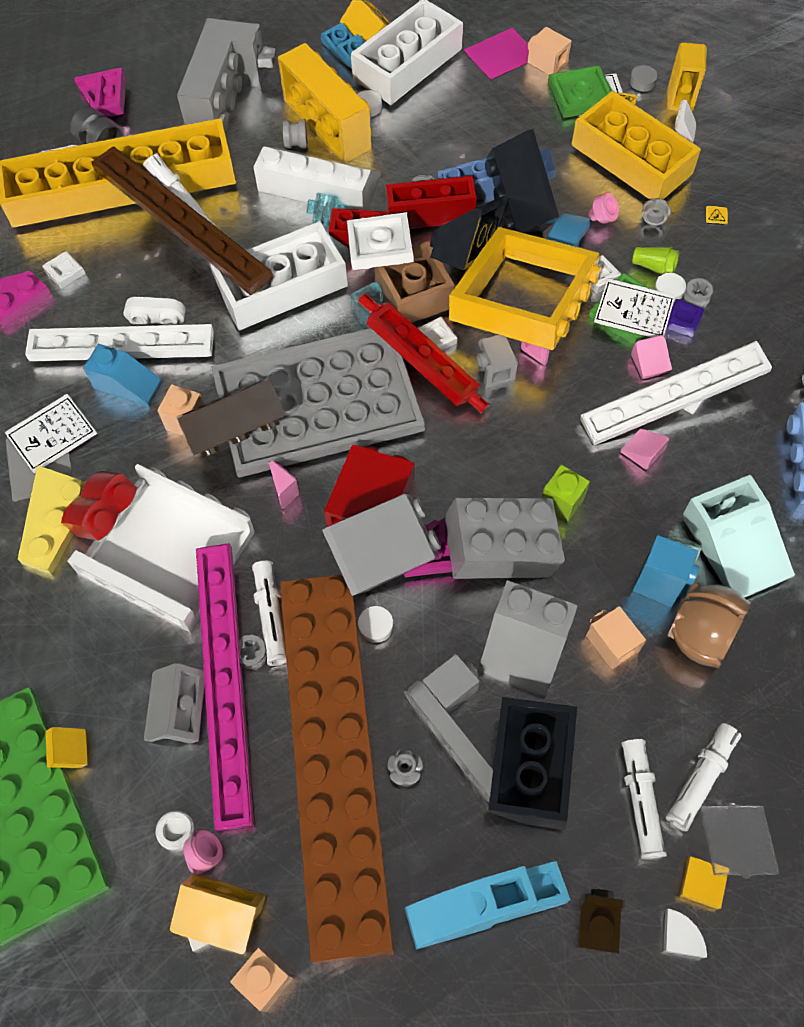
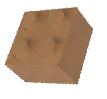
[374,241,455,323]

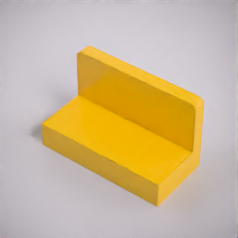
[340,0,391,42]
[170,874,266,954]

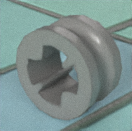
[683,278,714,308]
[239,634,267,670]

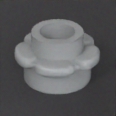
[642,198,671,226]
[387,748,423,785]

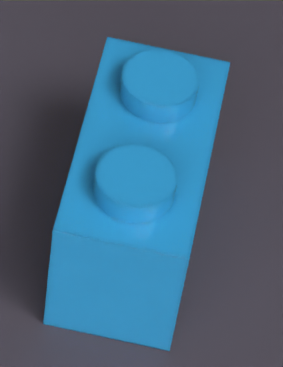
[632,535,700,607]

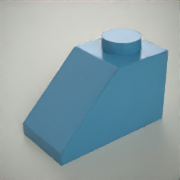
[83,343,163,407]

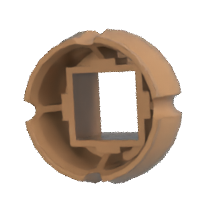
[668,582,751,669]

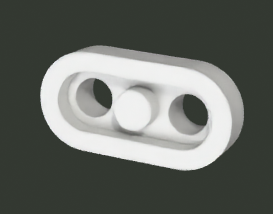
[124,297,186,326]

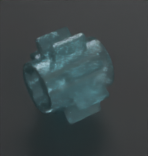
[306,193,343,225]

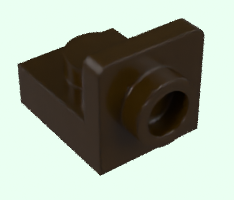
[577,889,625,954]

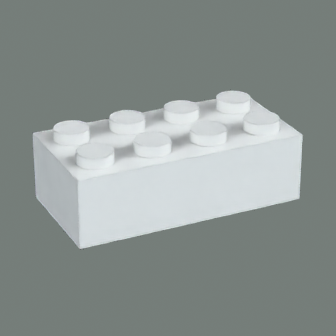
[351,0,463,105]

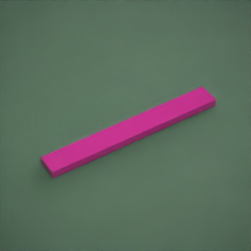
[196,543,255,832]

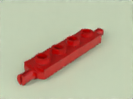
[358,293,490,414]

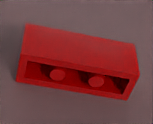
[386,176,477,229]

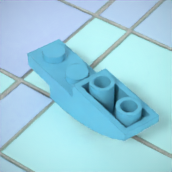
[405,861,571,949]

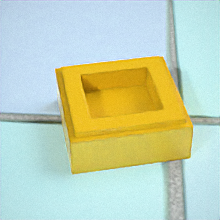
[46,727,88,768]
[679,856,729,910]

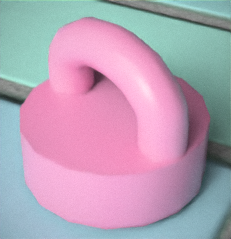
[588,193,619,224]
[183,830,223,875]

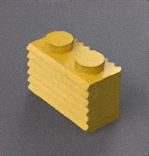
[667,42,707,111]

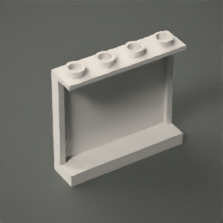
[68,464,255,633]

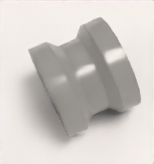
[283,119,308,149]

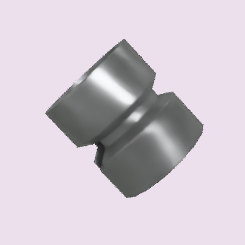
[70,106,124,144]

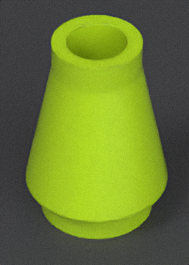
[633,246,679,275]

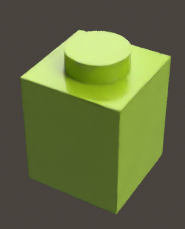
[541,465,590,524]

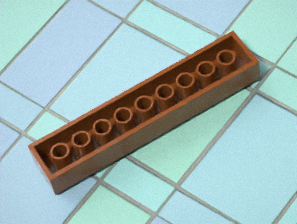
[280,574,394,965]

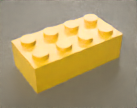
[278,43,372,163]
[572,91,701,199]

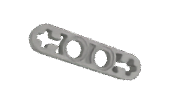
[404,679,493,802]

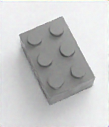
[444,498,565,579]

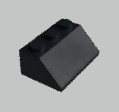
[485,129,559,235]
[430,196,509,270]
[488,697,577,830]

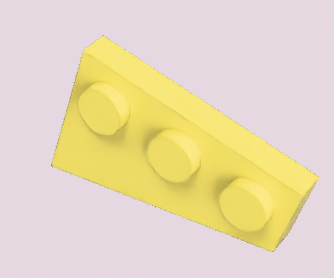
[18,465,86,575]

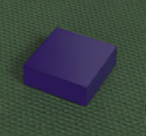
[666,299,705,338]

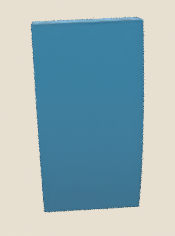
[321,22,365,68]
[547,213,591,247]

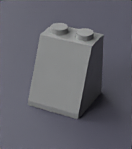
[322,494,441,596]
[478,580,578,698]

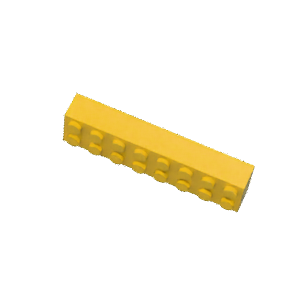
[0,118,236,228]

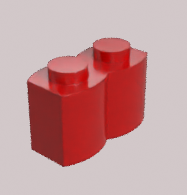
[61,471,137,540]

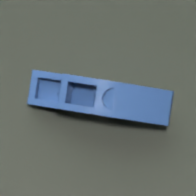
[437,148,556,200]

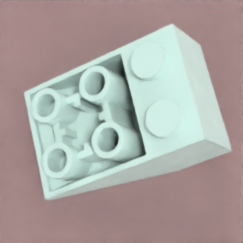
[682,475,795,598]

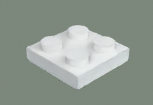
[347,212,414,270]

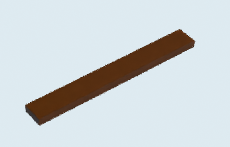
[91,146,273,296]

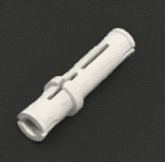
[143,153,215,225]
[252,560,287,666]
[665,723,742,832]
[621,739,667,859]

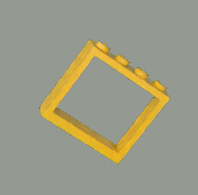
[449,227,602,350]

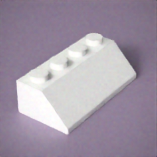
[253,146,381,210]
[210,221,348,330]

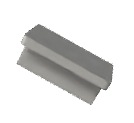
[144,663,205,744]

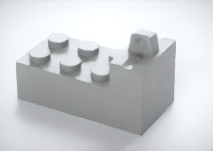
[177,18,277,131]

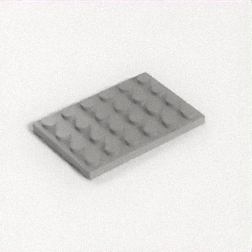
[211,328,425,478]

